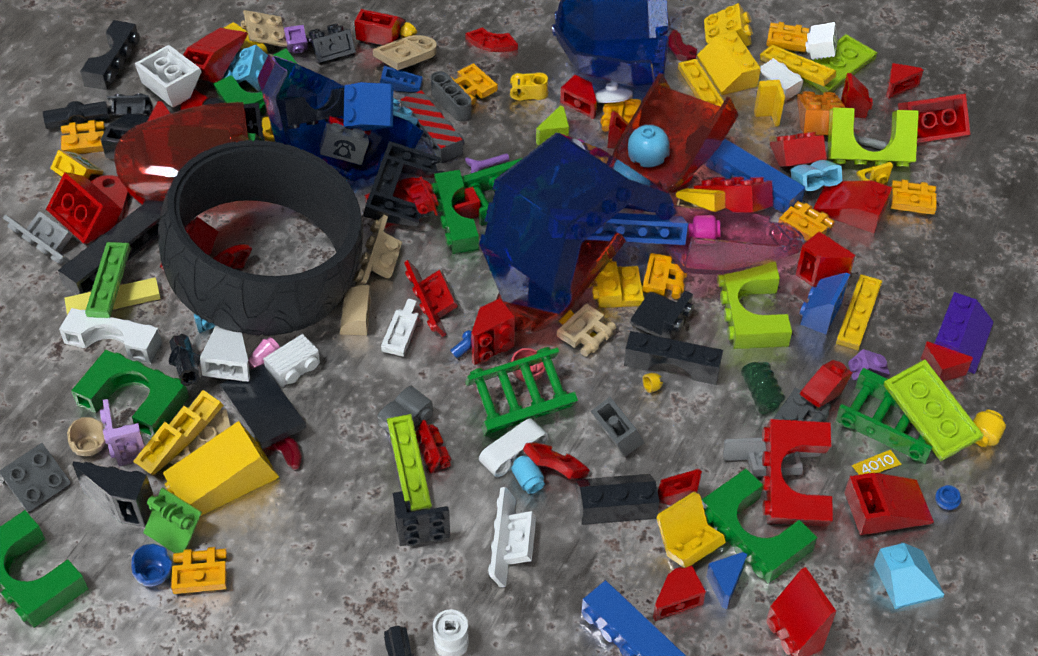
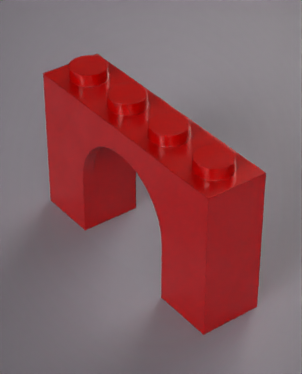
[762,419,833,527]

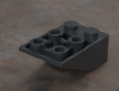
[100,113,150,164]
[72,461,154,528]

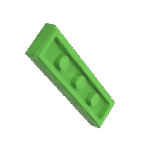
[85,242,131,318]

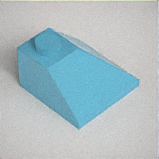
[874,543,945,609]

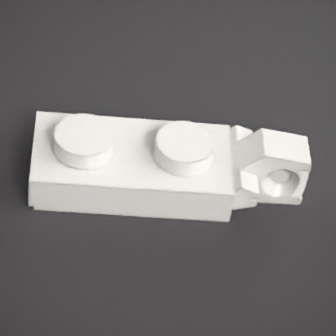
[381,299,419,357]

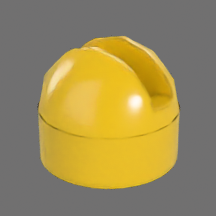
[400,22,417,38]
[643,373,663,393]

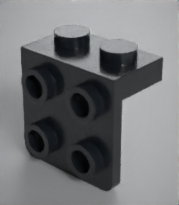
[630,291,694,339]

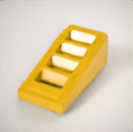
[676,188,725,212]

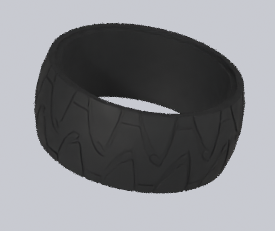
[158,140,363,336]

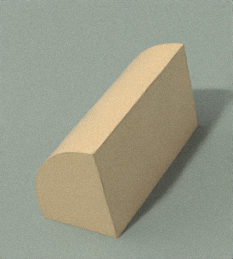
[340,285,371,335]

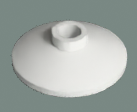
[595,83,633,103]

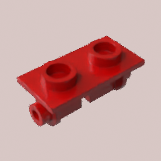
[409,176,439,216]
[416,420,451,474]

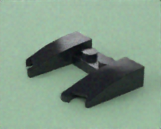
[363,141,444,226]

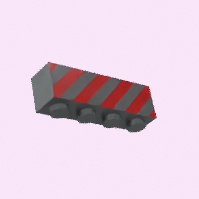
[400,90,465,164]

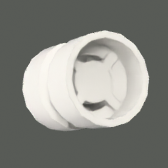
[433,609,469,656]

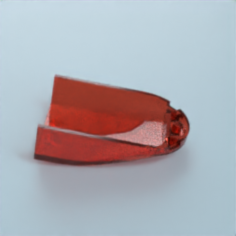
[611,73,739,198]
[114,102,248,201]

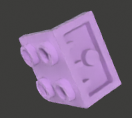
[100,399,145,467]

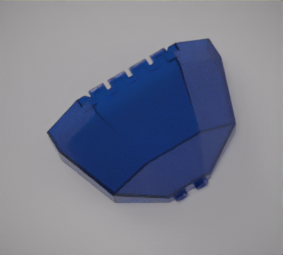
[552,0,669,92]
[257,54,423,183]

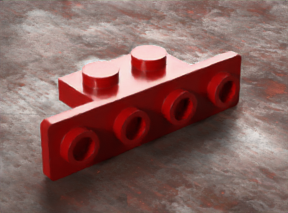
[404,260,458,337]

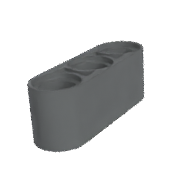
[431,71,472,122]

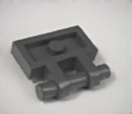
[773,387,831,422]

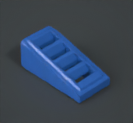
[380,66,423,92]

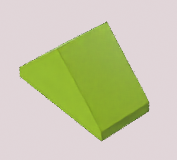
[536,105,569,145]

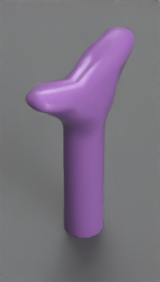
[465,153,509,173]

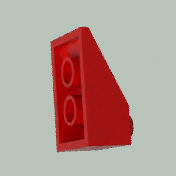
[813,180,893,234]
[767,567,837,656]

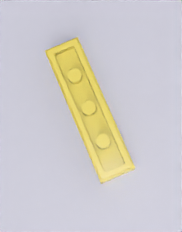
[64,277,161,315]

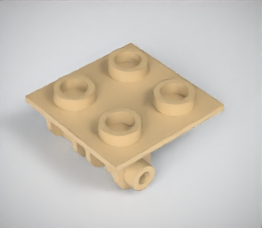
[241,10,287,47]

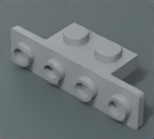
[3,211,73,265]
[723,438,822,477]

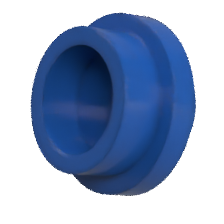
[935,485,961,510]

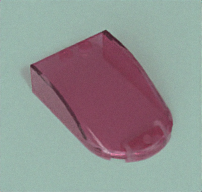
[661,204,804,275]

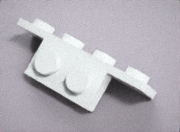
[488,487,536,587]

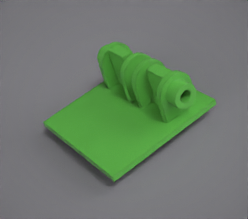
[143,488,202,553]

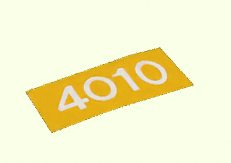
[851,450,902,475]

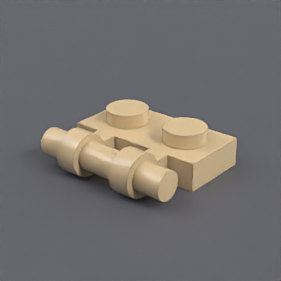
[557,303,617,357]

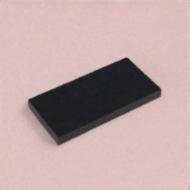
[220,364,307,450]

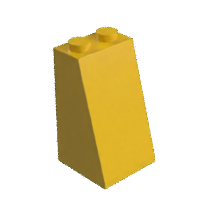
[163,421,279,516]

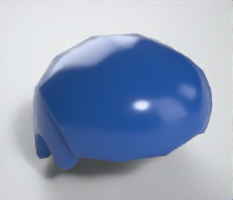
[131,544,172,587]

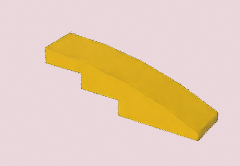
[133,390,224,476]

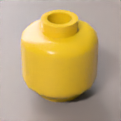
[973,409,1006,447]

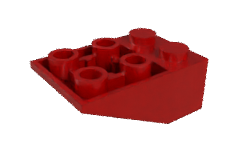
[183,27,248,83]
[693,177,773,212]
[844,472,934,535]

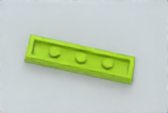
[387,414,432,512]

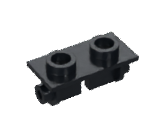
[107,93,153,116]

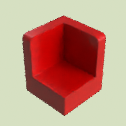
[454,187,480,219]

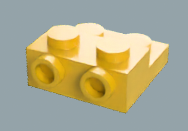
[590,261,644,308]

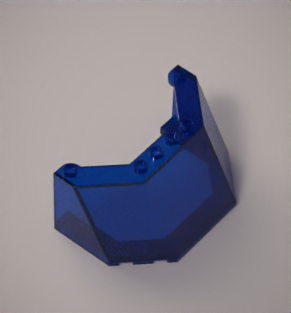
[479,133,677,314]

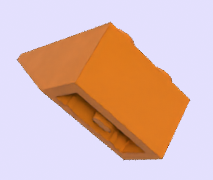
[797,91,845,135]

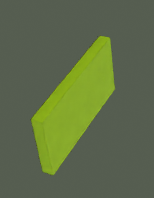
[801,34,877,93]
[884,359,983,461]

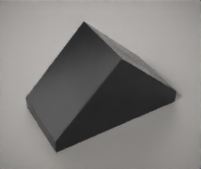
[238,103,264,140]

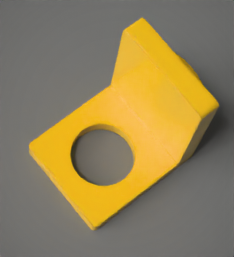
[856,162,893,185]

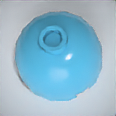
[628,125,670,167]

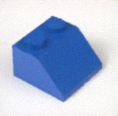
[344,82,394,131]
[799,273,850,335]

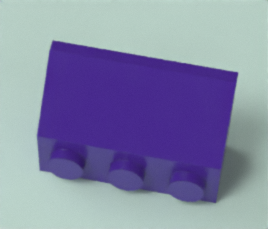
[934,292,994,374]

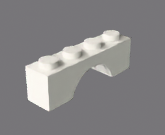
[59,308,162,364]

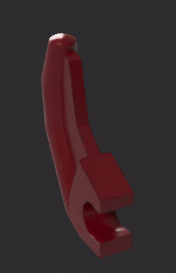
[668,30,697,62]
[265,436,302,470]

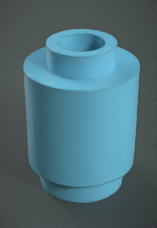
[511,456,545,494]

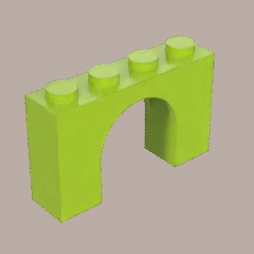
[827,107,918,167]
[717,262,792,349]

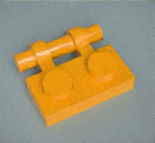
[766,22,809,52]
[451,63,498,105]
[600,98,641,132]
[61,120,105,154]
[891,179,936,215]
[778,201,835,241]
[642,253,688,299]
[171,547,227,594]

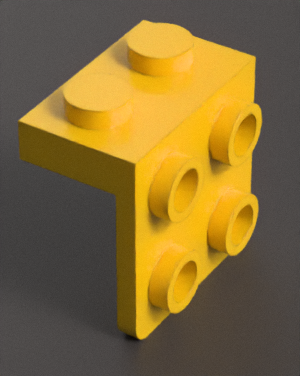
[704,3,753,46]
[657,492,726,568]

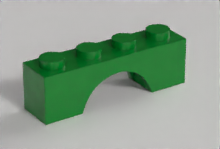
[431,170,479,254]

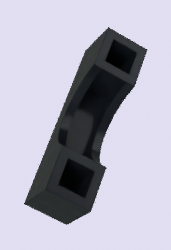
[80,20,140,90]
[275,87,344,129]
[624,331,723,385]

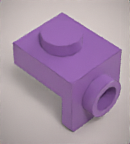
[284,25,308,53]
[848,349,890,381]

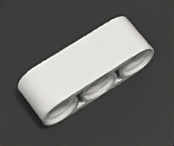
[479,418,549,478]

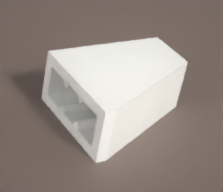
[200,326,250,382]

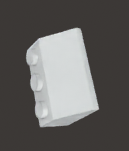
[135,45,201,107]

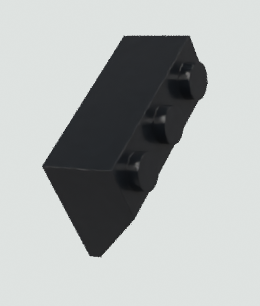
[576,474,660,525]

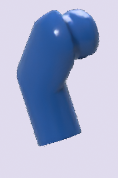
[450,330,472,359]

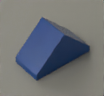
[706,552,747,609]

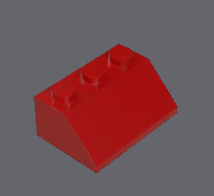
[898,93,970,143]
[46,172,123,244]

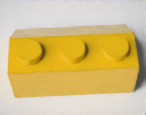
[697,31,761,95]

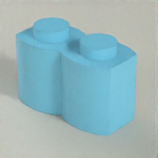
[791,160,843,191]

